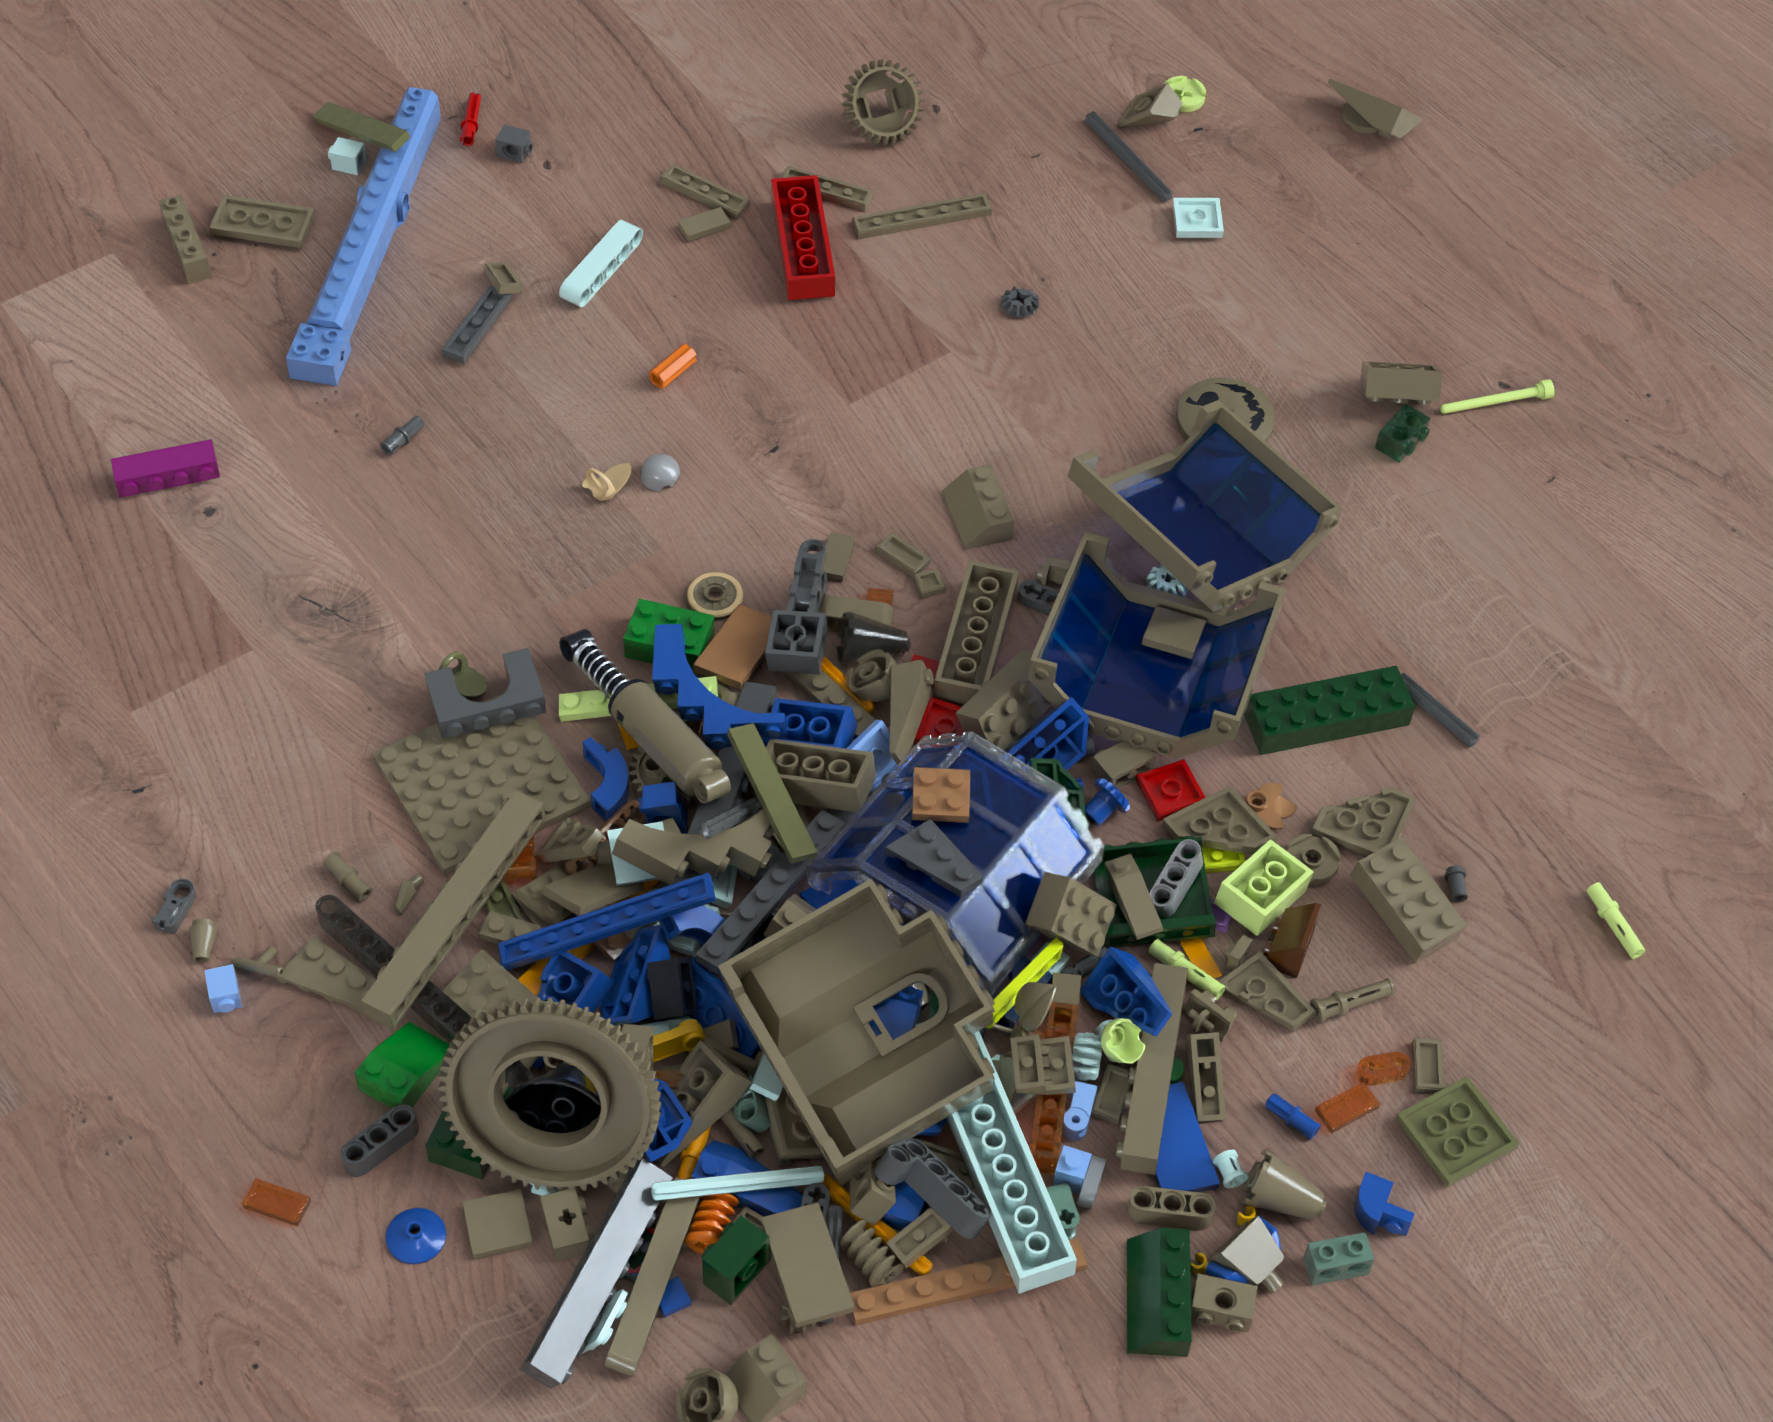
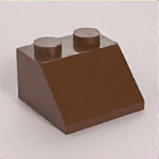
[1263,903,1321,978]

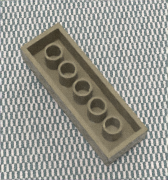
[933,560,1019,705]

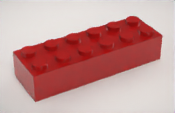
[771,175,835,300]

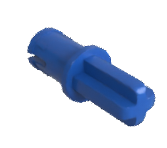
[1265,1093,1321,1140]

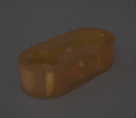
[1356,1052,1411,1086]

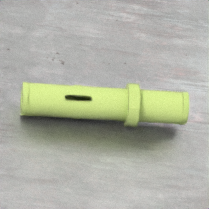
[1586,882,1646,959]
[1148,939,1226,1001]

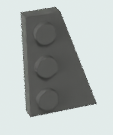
[885,819,984,897]

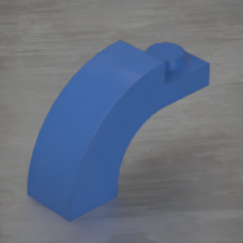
[582,736,629,822]
[658,906,738,978]

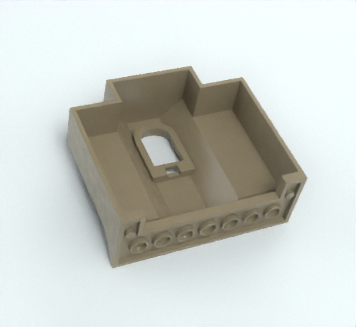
[718,878,995,1185]

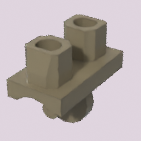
[1182,989,1237,1042]

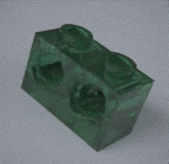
[1375,404,1430,463]

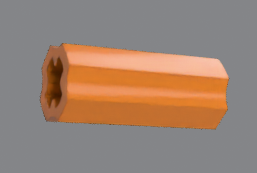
[649,343,697,389]

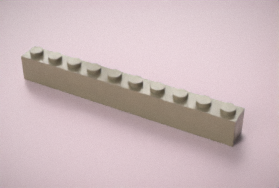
[361,790,546,1030]

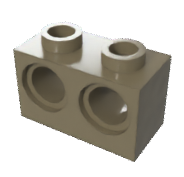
[850,1157,896,1225]

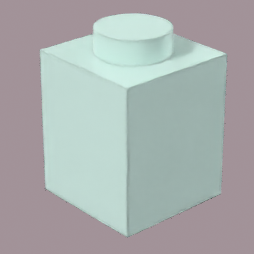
[328,137,367,175]

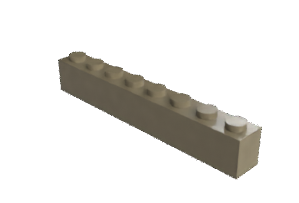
[1116,963,1188,1175]

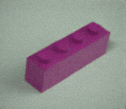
[111,439,220,498]

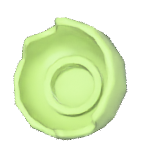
[1101,1018,1145,1064]

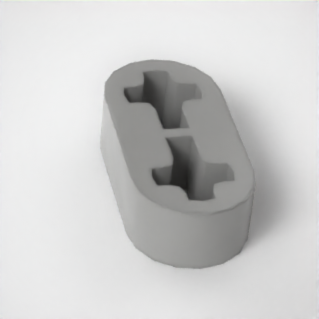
[1077,1155,1107,1210]

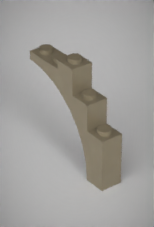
[612,809,774,885]

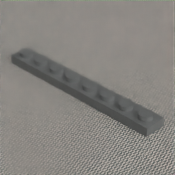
[695,810,845,975]

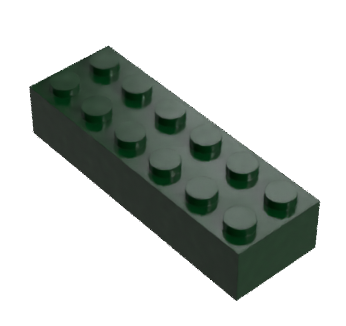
[1244,665,1415,755]

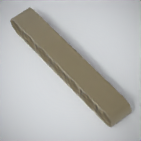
[604,1177,701,1377]

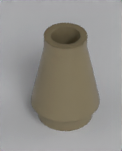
[189,919,218,963]

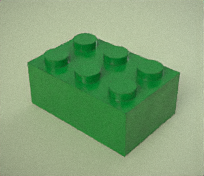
[623,598,715,675]

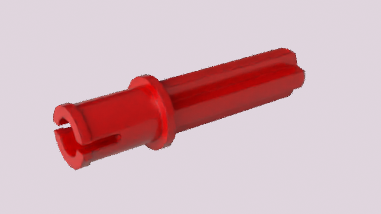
[459,92,481,146]

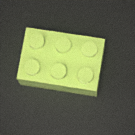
[1214,839,1314,936]

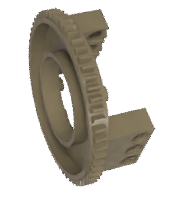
[438,997,661,1192]

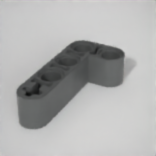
[874,1138,991,1239]

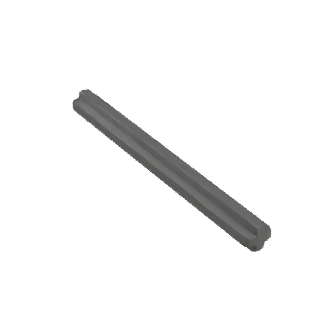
[1085,111,1173,202]
[698,797,762,839]

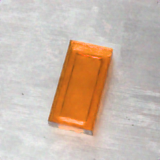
[1315,1082,1380,1134]
[242,1178,311,1227]

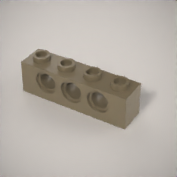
[158,194,211,284]

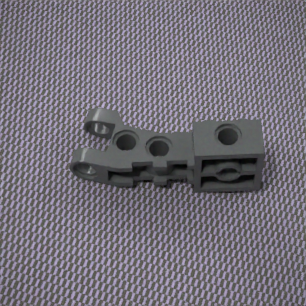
[765,539,828,675]

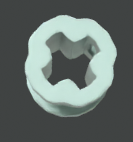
[1212,1150,1248,1189]

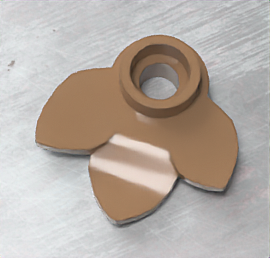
[1244,783,1297,830]

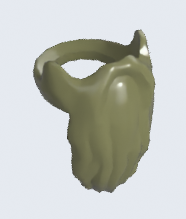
[439,651,488,698]

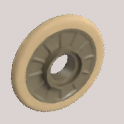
[687,572,743,618]

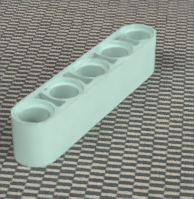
[559,220,643,307]

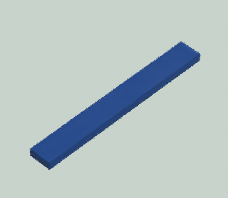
[498,873,716,971]

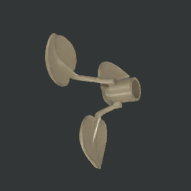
[992,982,1057,1104]

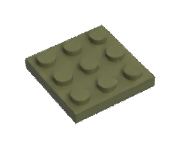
[1395,1076,1519,1187]

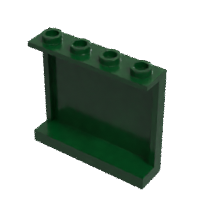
[1092,836,1216,948]

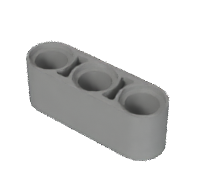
[1150,839,1203,918]

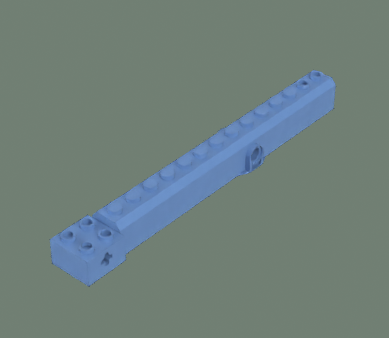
[286,87,441,386]

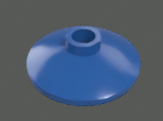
[386,1208,446,1264]

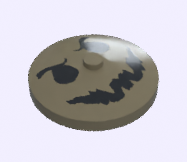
[1176,377,1275,458]

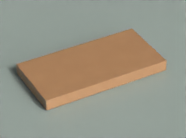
[693,604,772,689]

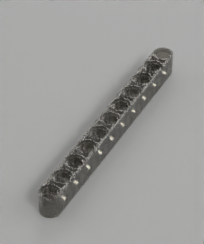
[315,895,533,1089]

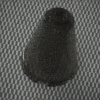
[837,612,911,664]

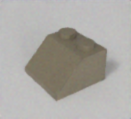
[725,1334,807,1422]

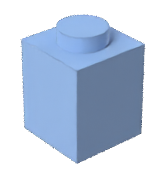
[204,964,242,1013]
[1053,1145,1092,1195]

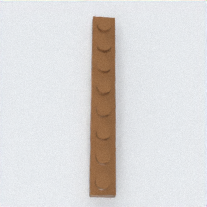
[850,1238,1087,1326]

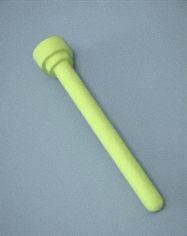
[1440,379,1554,414]

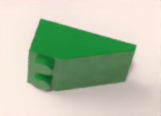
[354,1022,450,1108]

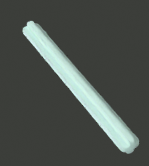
[651,1166,824,1201]

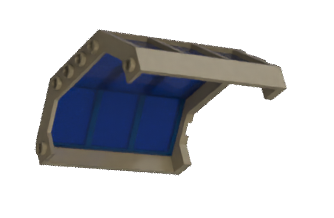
[1067,400,1342,612]
[1028,531,1286,759]

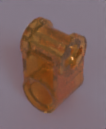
[507,835,537,882]

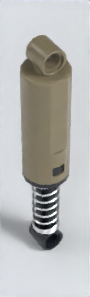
[559,629,731,804]

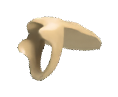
[582,463,632,501]

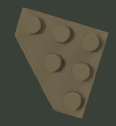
[1163,786,1277,855]
[1311,788,1416,856]

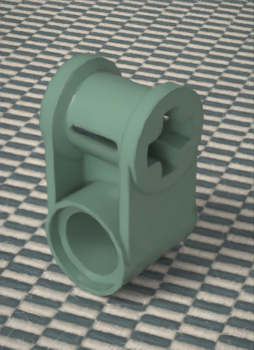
[733,1073,771,1133]
[1046,1183,1080,1240]

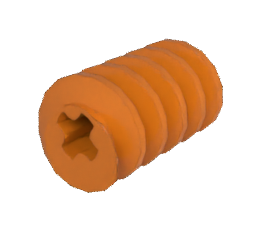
[684,1193,739,1254]

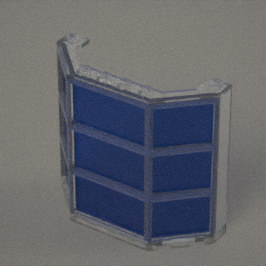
[807,731,1104,995]

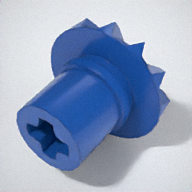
[1085,778,1130,827]

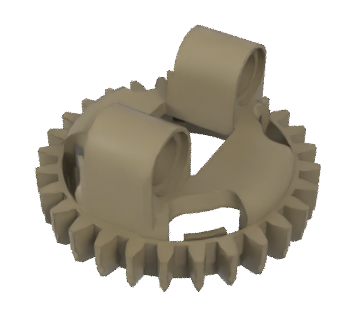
[841,59,925,145]

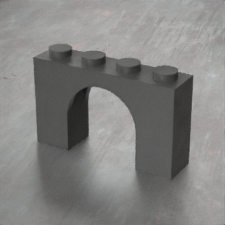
[424,648,546,739]

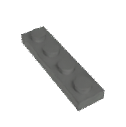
[442,286,512,364]

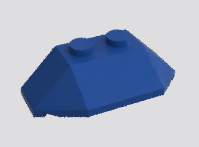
[990,697,1089,789]
[600,925,671,1026]
[642,1078,693,1162]

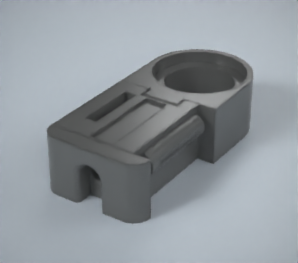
[151,879,196,934]

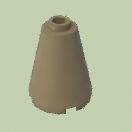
[1240,1149,1327,1220]

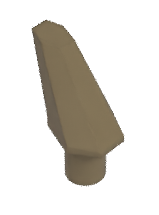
[395,873,424,915]

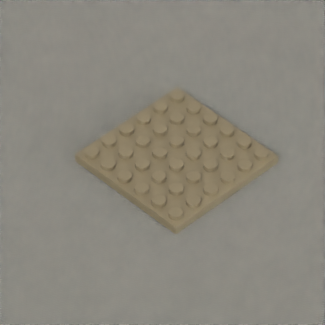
[372,692,591,876]

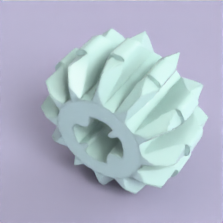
[1146,564,1189,597]
[1072,1032,1102,1081]

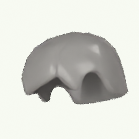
[640,454,680,492]

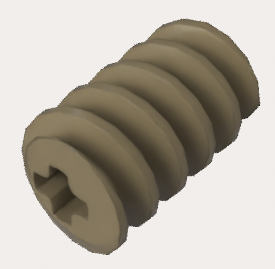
[840,1220,904,1287]

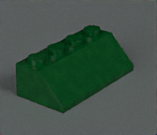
[1126,1228,1192,1357]

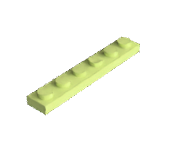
[559,676,718,722]

